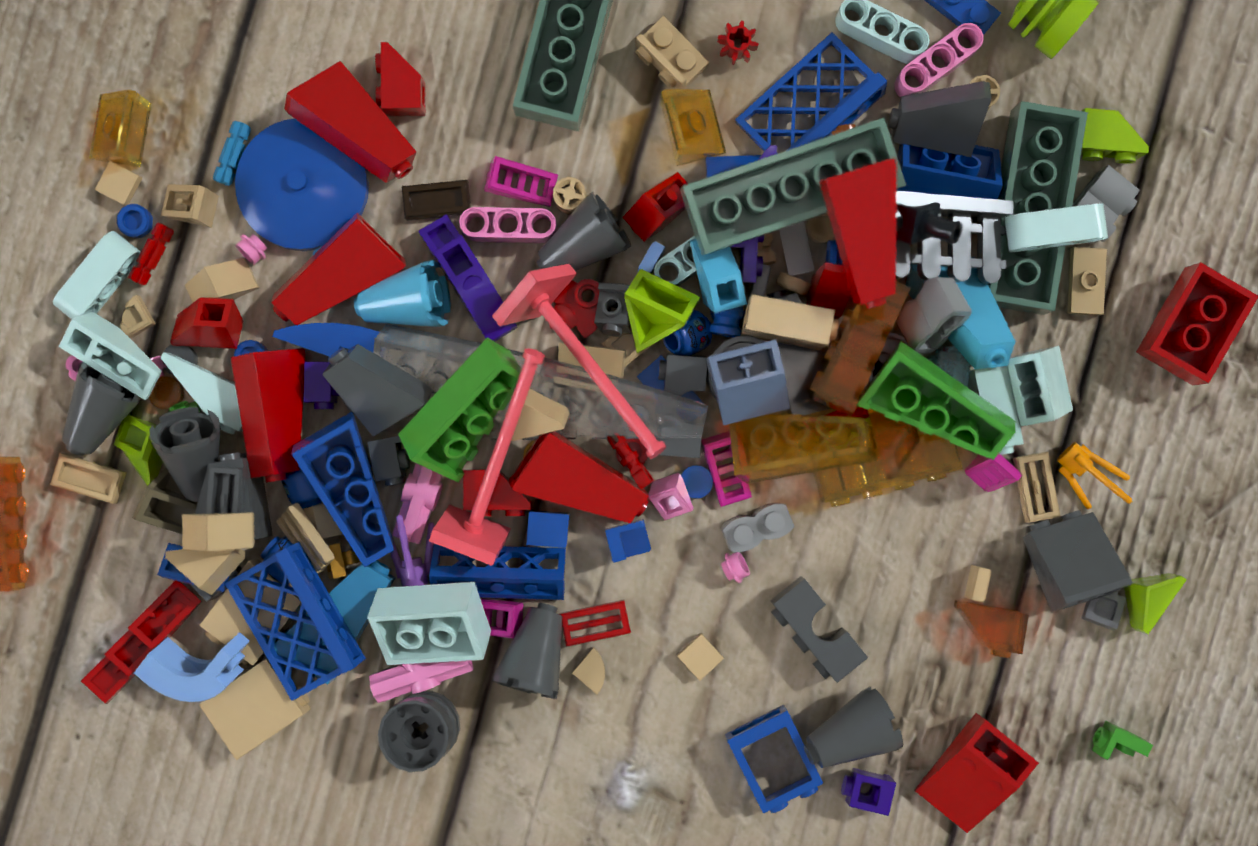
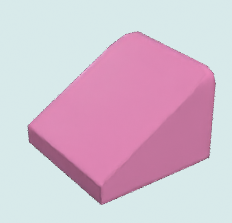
[648,473,693,520]

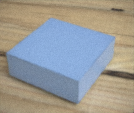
[638,241,665,274]

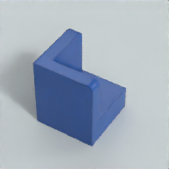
[526,510,570,548]
[605,519,651,563]

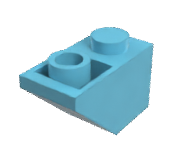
[690,239,747,314]

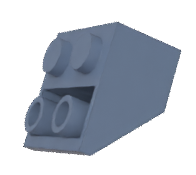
[706,339,790,425]

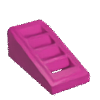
[484,156,558,207]
[701,431,752,507]
[965,454,1022,492]
[481,599,524,639]

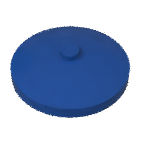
[235,118,369,251]

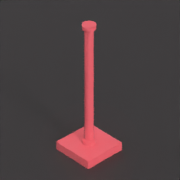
[492,264,667,459]
[429,348,545,566]

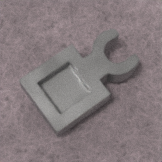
[1081,592,1127,631]

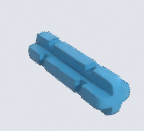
[213,121,251,186]

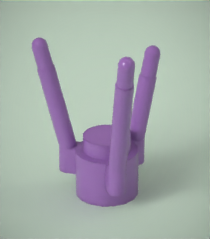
[390,515,435,587]

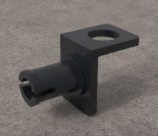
[896,202,963,245]

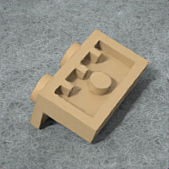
[635,16,709,93]

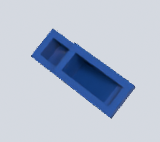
[272,323,386,357]

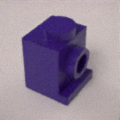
[304,362,339,410]
[841,768,896,816]

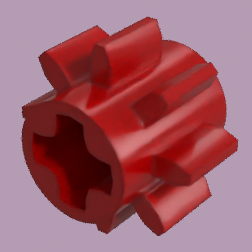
[717,20,759,65]

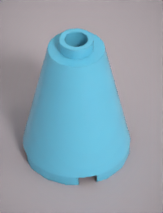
[354,260,451,327]

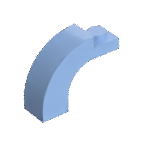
[134,632,249,702]

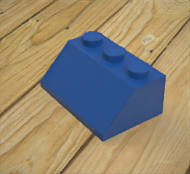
[897,143,1003,199]

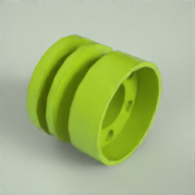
[1007,0,1099,59]

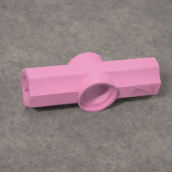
[392,463,443,544]
[369,660,474,703]

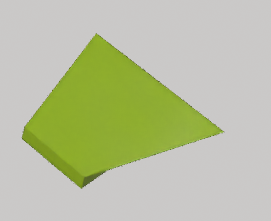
[624,269,700,353]
[113,415,163,486]
[1124,573,1187,634]

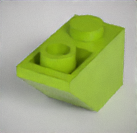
[1081,108,1149,164]

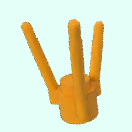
[1057,442,1133,509]

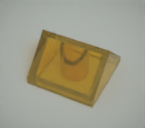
[89,89,152,167]
[661,89,726,166]

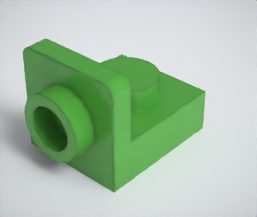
[1092,721,1153,760]

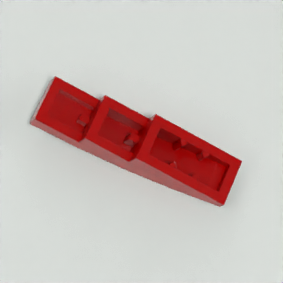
[81,581,202,704]

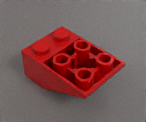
[914,713,1039,833]

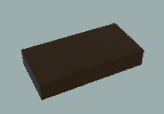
[402,180,471,221]

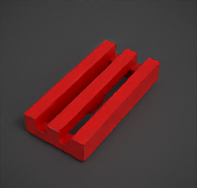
[559,600,631,647]

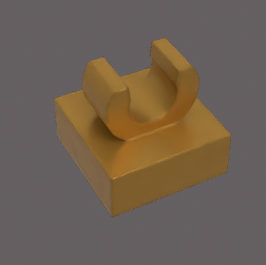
[326,543,360,579]

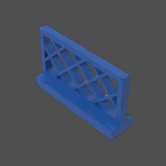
[735,32,887,154]
[224,542,366,701]

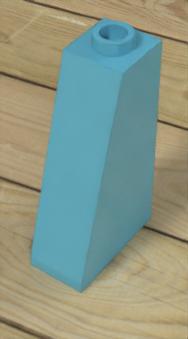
[905,257,1016,369]

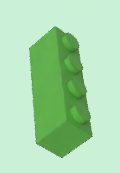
[398,338,522,483]
[857,341,1016,460]

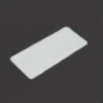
[779,221,814,276]

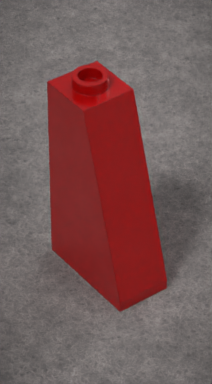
[284,61,417,183]
[819,158,897,309]
[271,213,406,325]
[230,348,305,483]
[508,431,649,523]

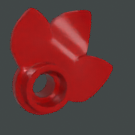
[550,279,600,338]

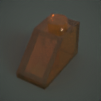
[868,408,920,480]
[954,600,1029,658]

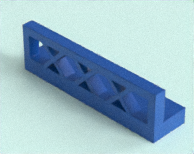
[429,544,566,600]

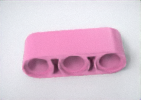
[894,23,984,98]
[459,207,558,243]

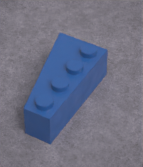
[292,411,394,568]

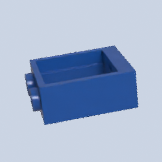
[725,705,824,814]

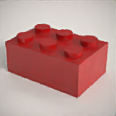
[1136,262,1258,386]

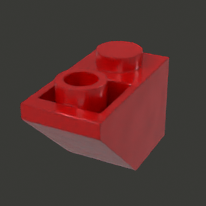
[375,42,426,116]
[170,297,244,349]
[463,470,533,517]

